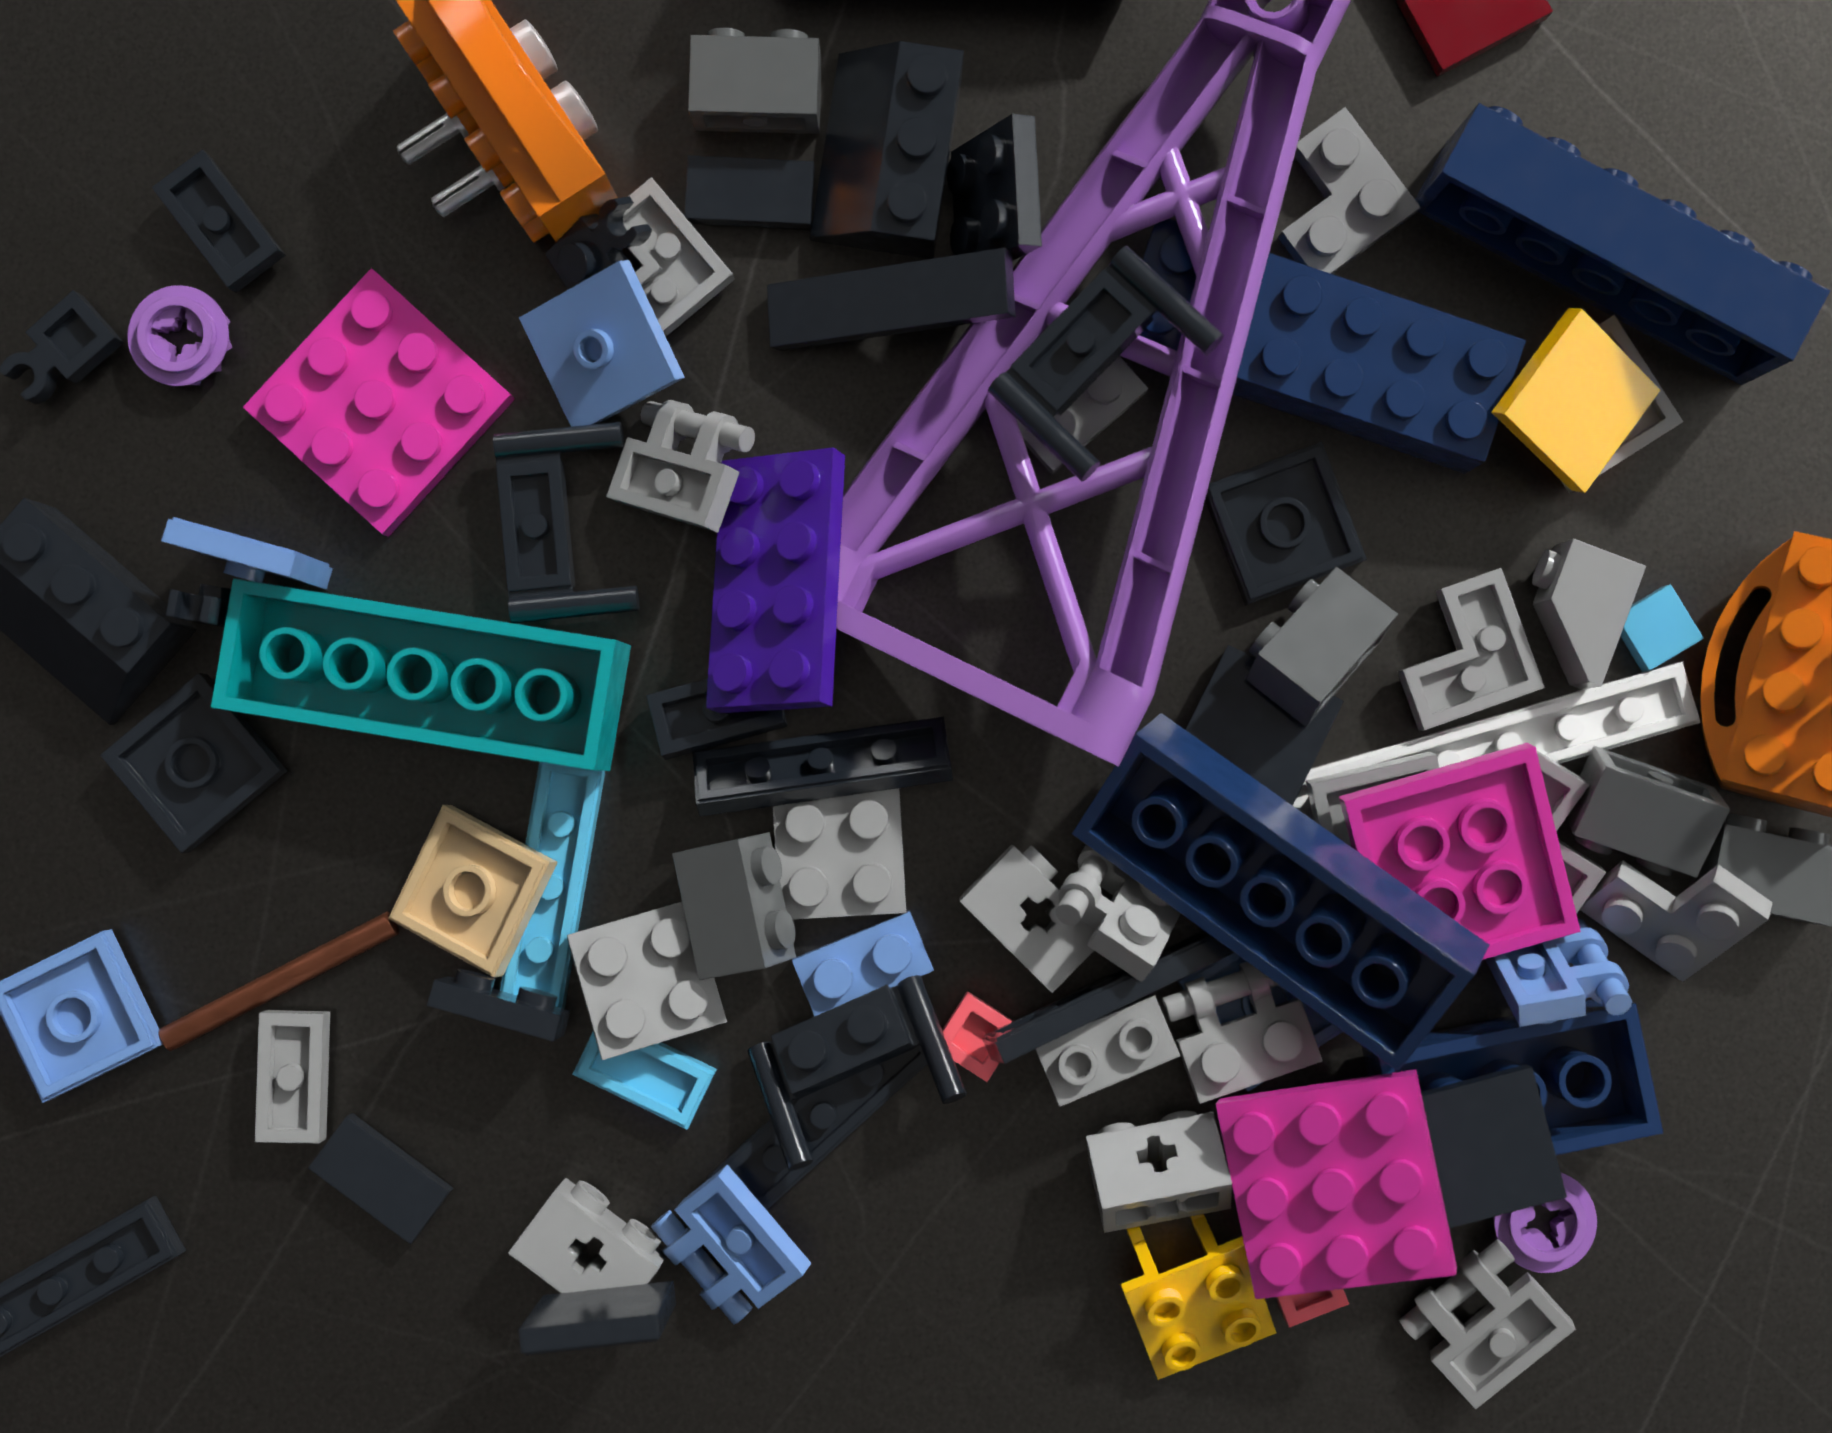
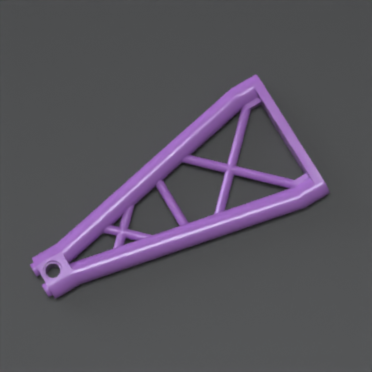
[836,0,1351,767]

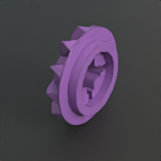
[128,285,233,388]
[1493,1173,1597,1273]

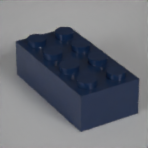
[1362,999,1663,1155]

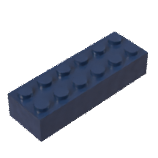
[1415,103,1830,386]
[1121,219,1526,474]
[1072,713,1489,1072]

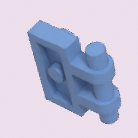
[1485,918,1632,1027]
[651,1164,811,1325]

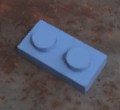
[792,910,934,1016]

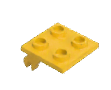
[1121,1214,1276,1380]

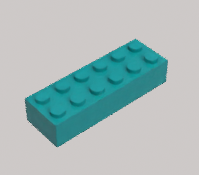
[211,579,631,771]

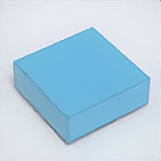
[1620,584,1704,672]

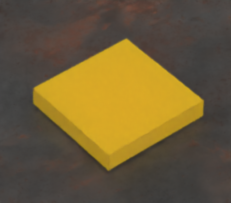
[1491,308,1661,493]

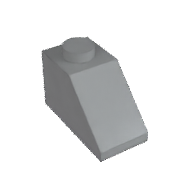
[1532,538,1646,689]

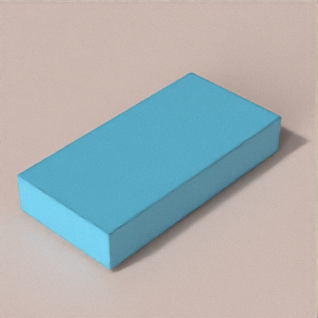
[572,1032,717,1130]

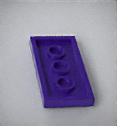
[706,447,845,713]

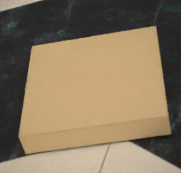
[388,805,558,978]

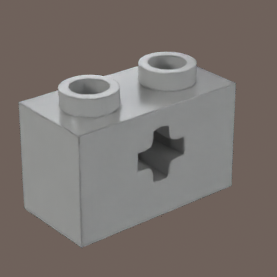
[959,844,1095,993]
[1036,993,1180,1107]
[1086,1110,1232,1233]
[508,1178,666,1293]

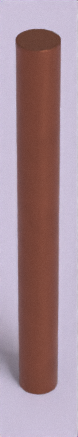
[159,912,399,1051]

